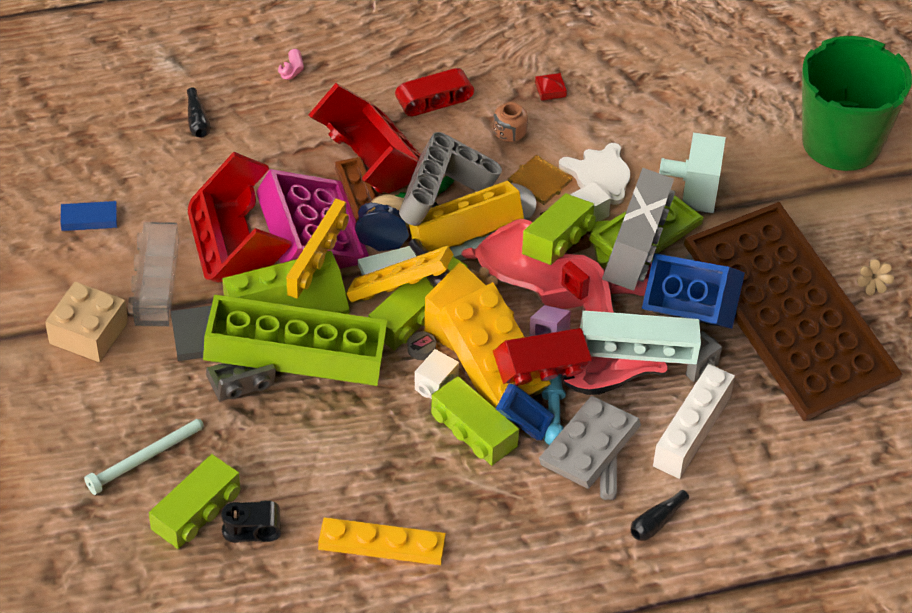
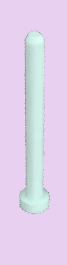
[84,419,204,495]

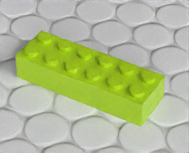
[203,294,387,386]

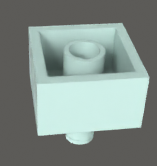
[659,132,726,213]

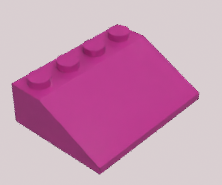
[256,169,369,269]

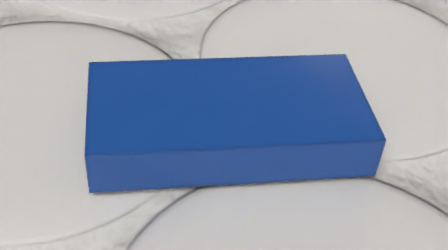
[60,201,117,231]
[496,384,555,441]

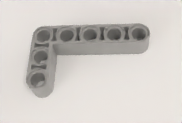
[399,132,502,226]

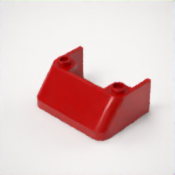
[308,83,421,194]
[188,152,292,283]

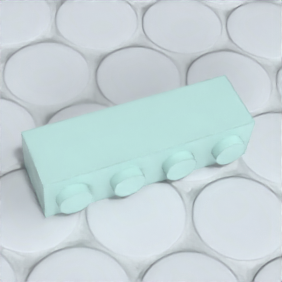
[580,310,701,364]

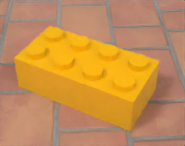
[435,282,551,408]

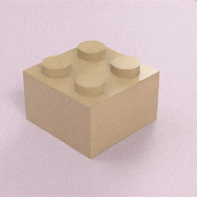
[45,282,128,362]

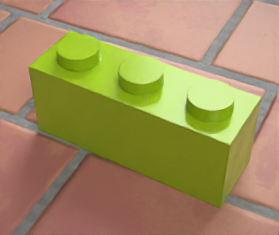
[522,193,596,265]
[431,376,519,466]
[149,454,241,549]

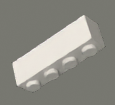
[653,364,735,479]

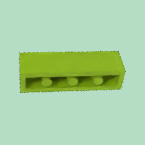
[368,257,468,350]

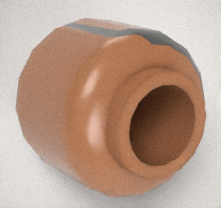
[493,102,528,142]

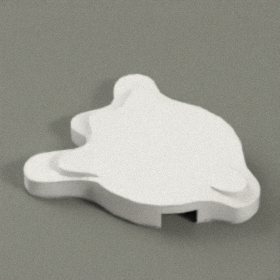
[559,143,630,205]

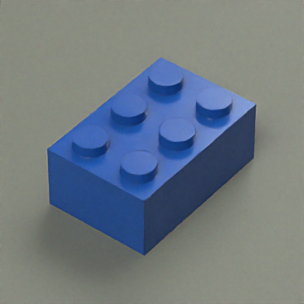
[642,253,745,329]

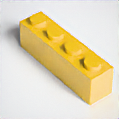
[409,181,524,252]

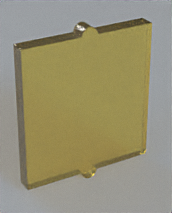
[508,155,572,205]

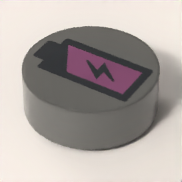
[407,332,436,360]

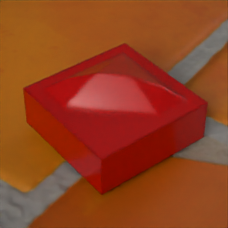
[535,73,567,101]
[561,261,590,300]

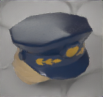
[355,195,410,251]

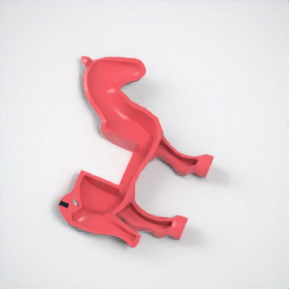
[461,219,668,395]

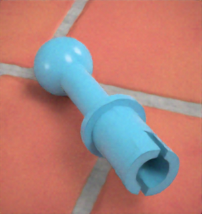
[542,374,566,445]

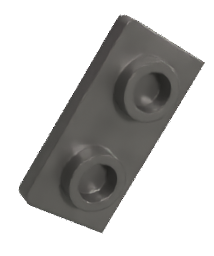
[206,363,276,402]

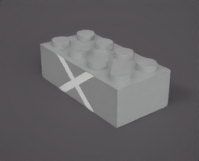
[602,168,676,291]

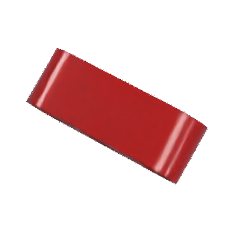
[395,68,475,117]

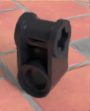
[221,501,281,543]

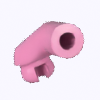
[278,49,304,80]

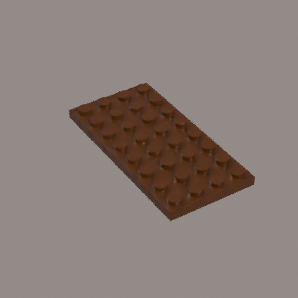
[683,202,903,421]

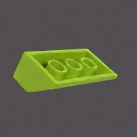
[222,251,350,314]

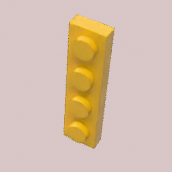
[286,199,349,299]
[346,246,454,302]
[318,517,446,566]

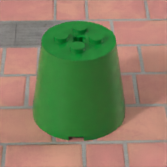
[802,36,912,171]

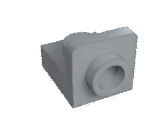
[686,331,722,382]

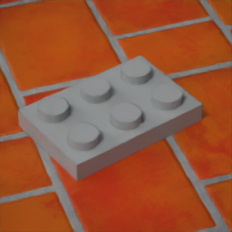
[539,396,641,489]

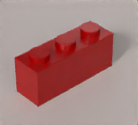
[493,328,592,386]

